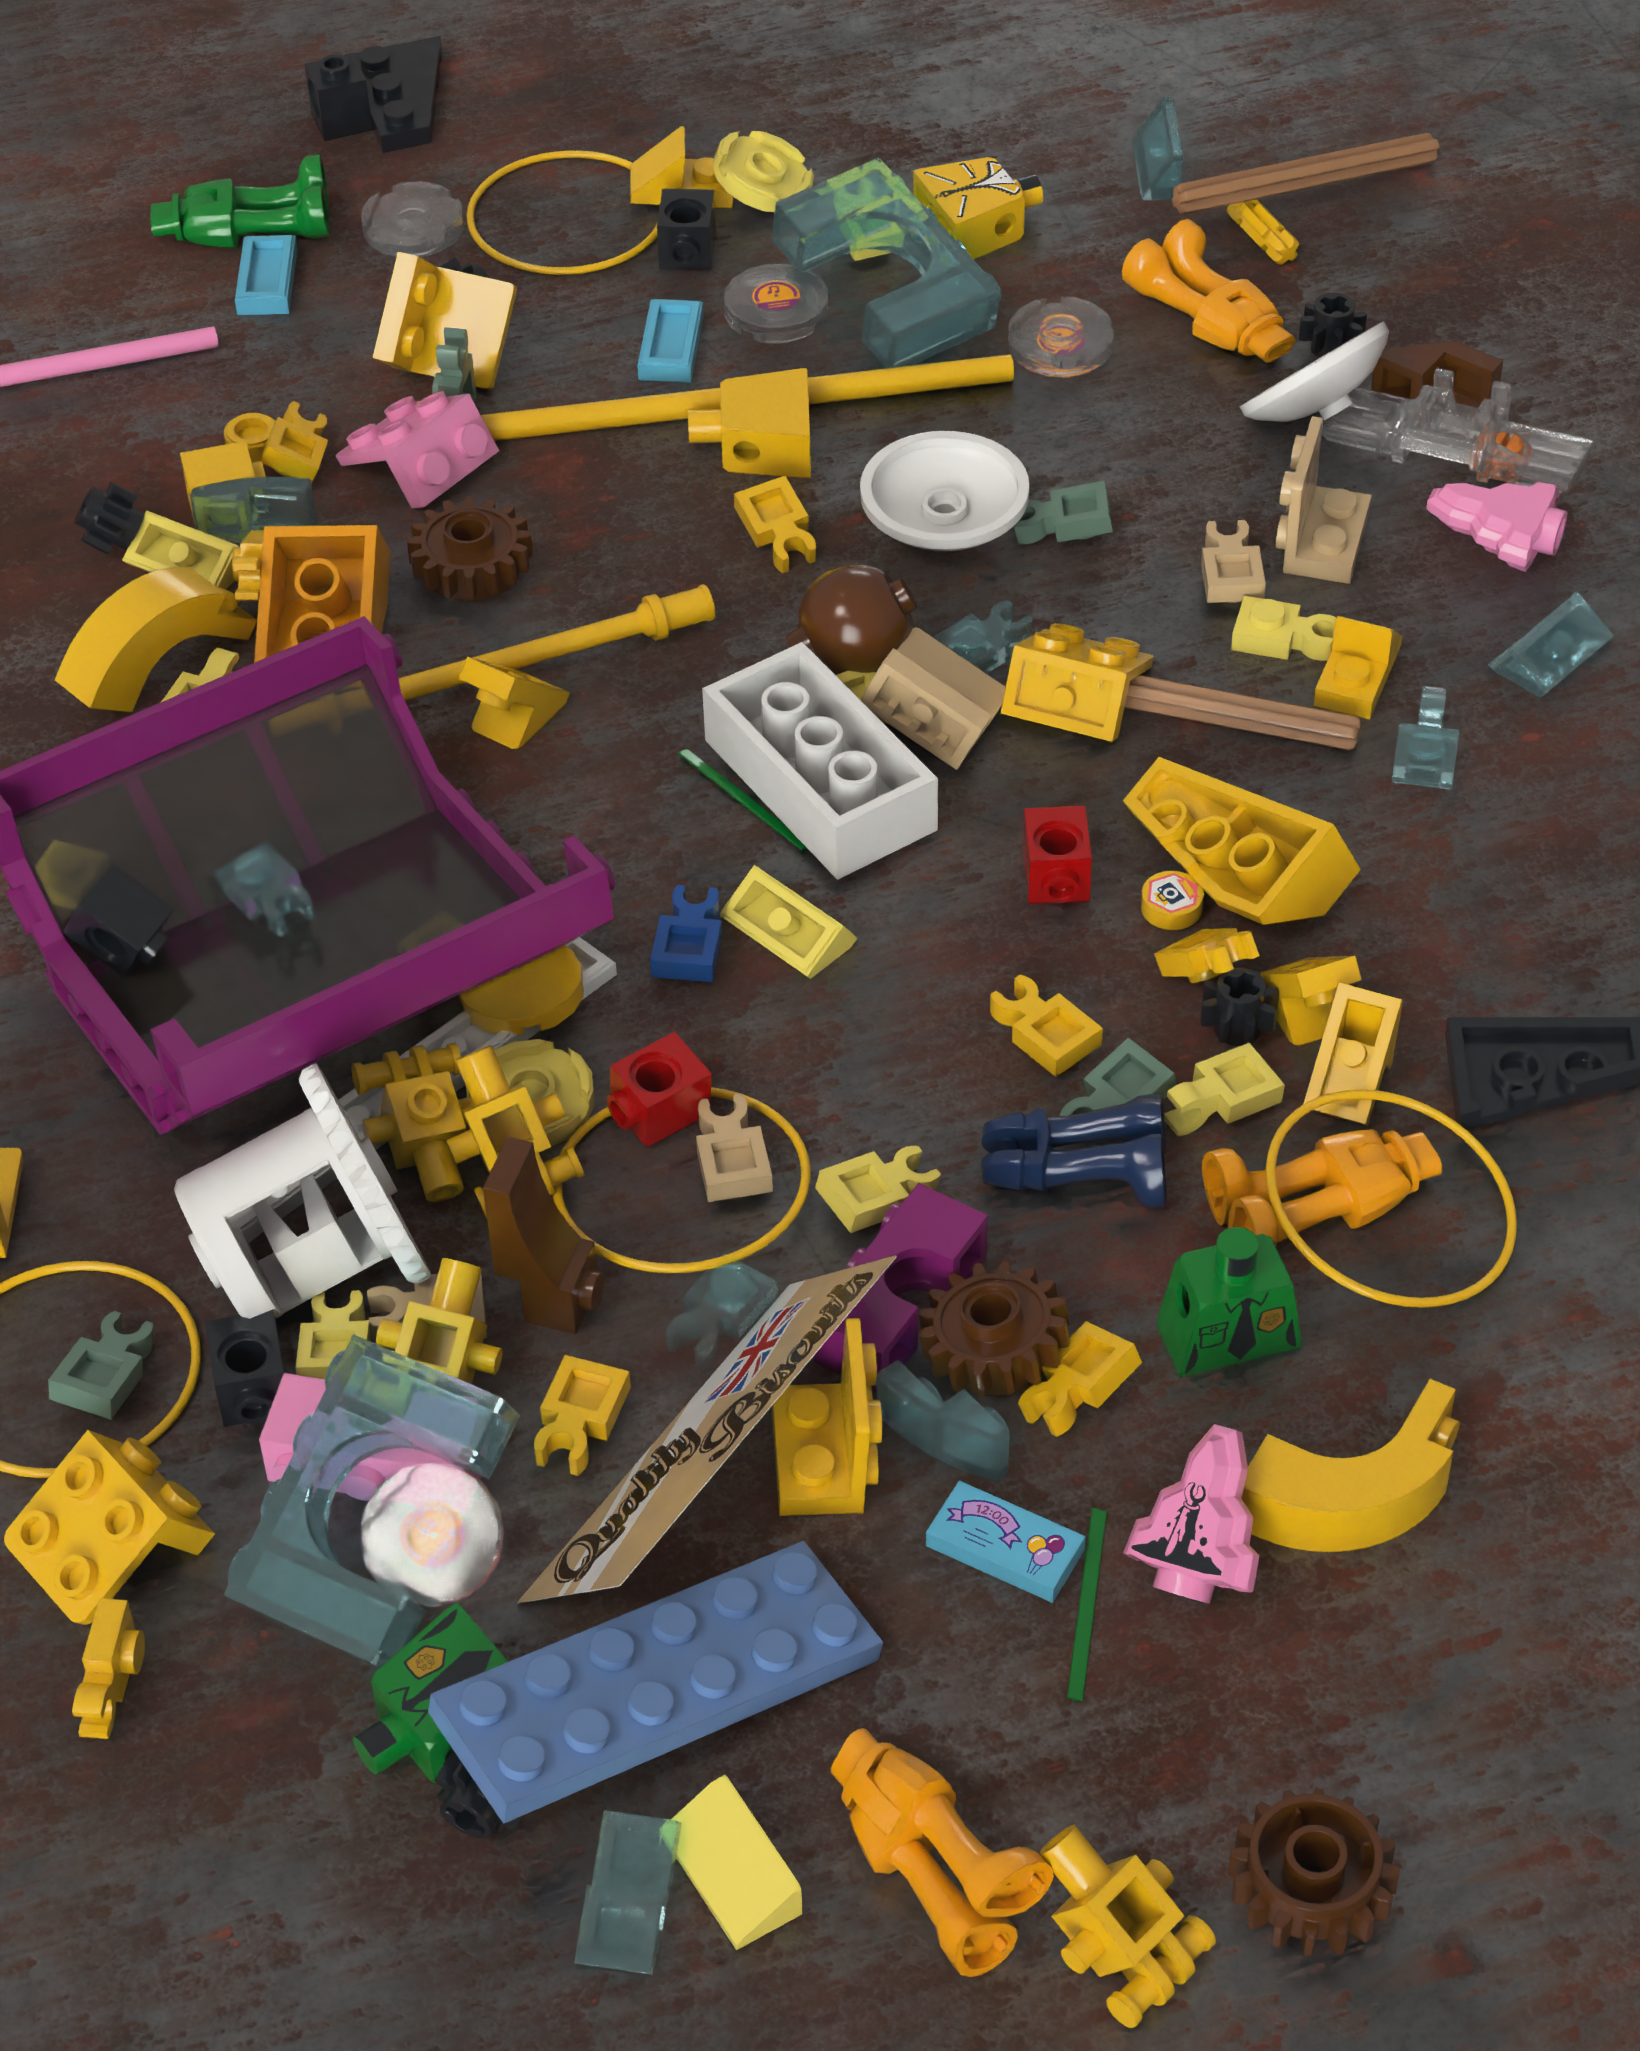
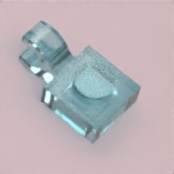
[1392,686,1459,790]

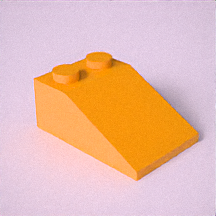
[254,525,391,692]

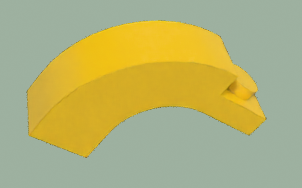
[55,567,257,712]
[1241,1379,1460,1552]

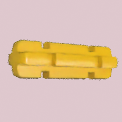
[1226,200,1299,265]

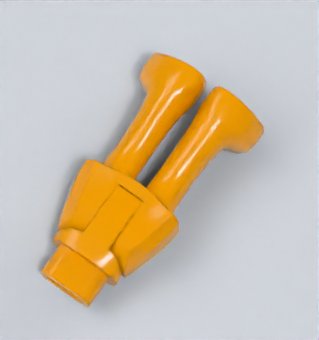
[1122,219,1296,363]
[1202,1129,1442,1246]
[831,1728,1054,1977]

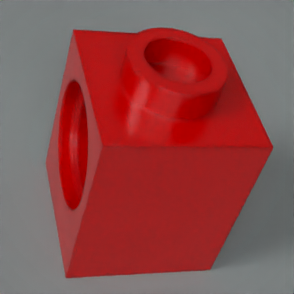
[1023,806,1092,904]
[607,1031,712,1148]

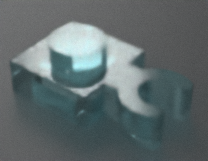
[933,600,1033,674]
[214,842,316,936]
[666,1252,778,1368]

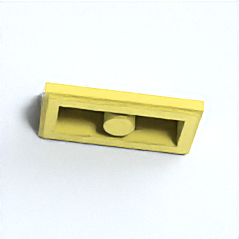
[122,510,239,589]
[720,865,858,979]
[660,1775,802,1951]

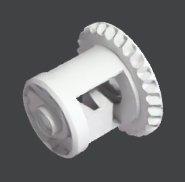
[174,1063,432,1319]

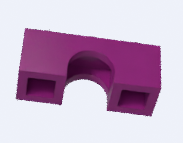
[813,1183,988,1395]

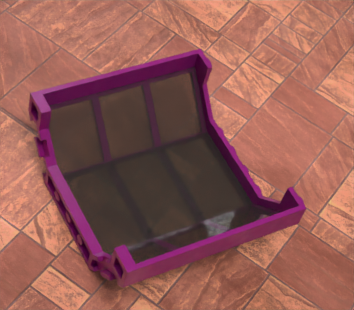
[0,616,615,1135]

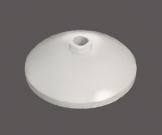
[1239,321,1389,422]
[860,431,1029,551]

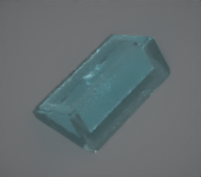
[1132,96,1183,200]
[1488,591,1614,698]

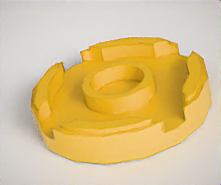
[459,946,584,1036]

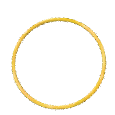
[466,150,658,275]
[553,1087,811,1273]
[1266,1089,1517,1308]
[0,1261,201,1478]

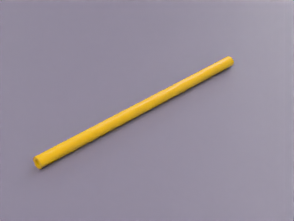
[481,354,1014,441]

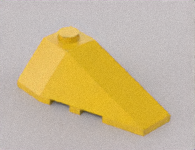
[1123,757,1361,925]

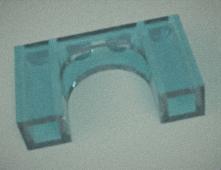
[772,158,1002,368]
[224,1334,520,1669]

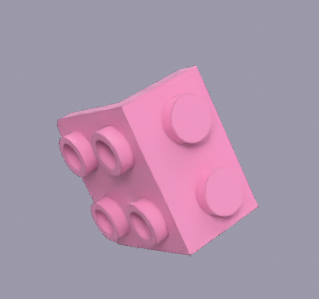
[336,391,499,509]

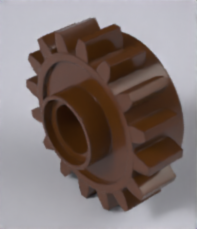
[407,496,533,601]
[918,1261,1070,1397]
[1228,1788,1400,1957]

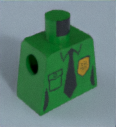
[1156,1227,1302,1378]
[352,1602,508,1783]

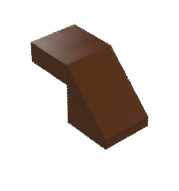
[1370,341,1503,418]

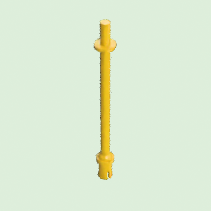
[268,584,715,738]

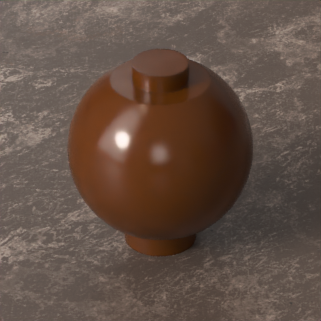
[786,564,918,675]

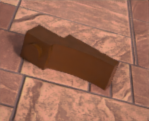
[483,1137,605,1334]

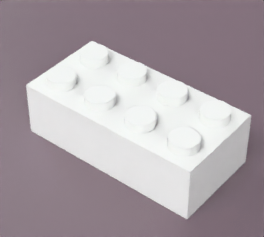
[702,642,938,880]

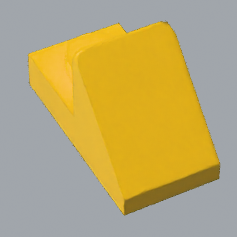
[630,126,733,208]
[1313,616,1403,720]
[459,657,570,749]
[1260,956,1362,1046]
[1303,982,1403,1127]

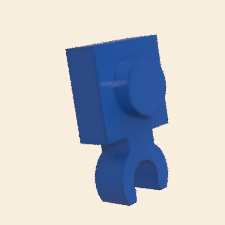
[650,885,722,982]

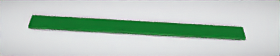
[678,749,808,851]
[1067,1508,1107,1702]

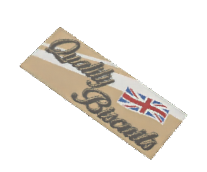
[517,1255,897,1603]

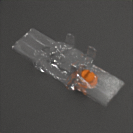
[1320,368,1594,493]

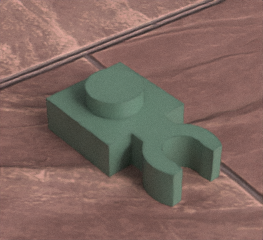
[432,327,477,402]
[1014,480,1113,544]
[1060,1038,1177,1148]
[48,1311,154,1420]

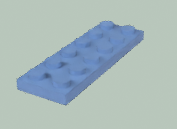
[428,1541,883,1824]

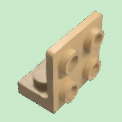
[1276,416,1372,584]
[861,627,1006,770]

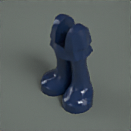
[981,1093,1167,1209]

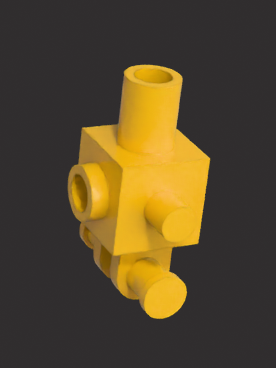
[351,1043,474,1202]
[446,1045,585,1219]
[364,1258,503,1424]
[1039,1824,1216,2028]

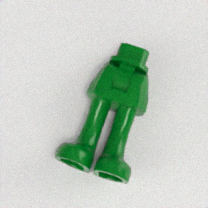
[150,154,330,249]

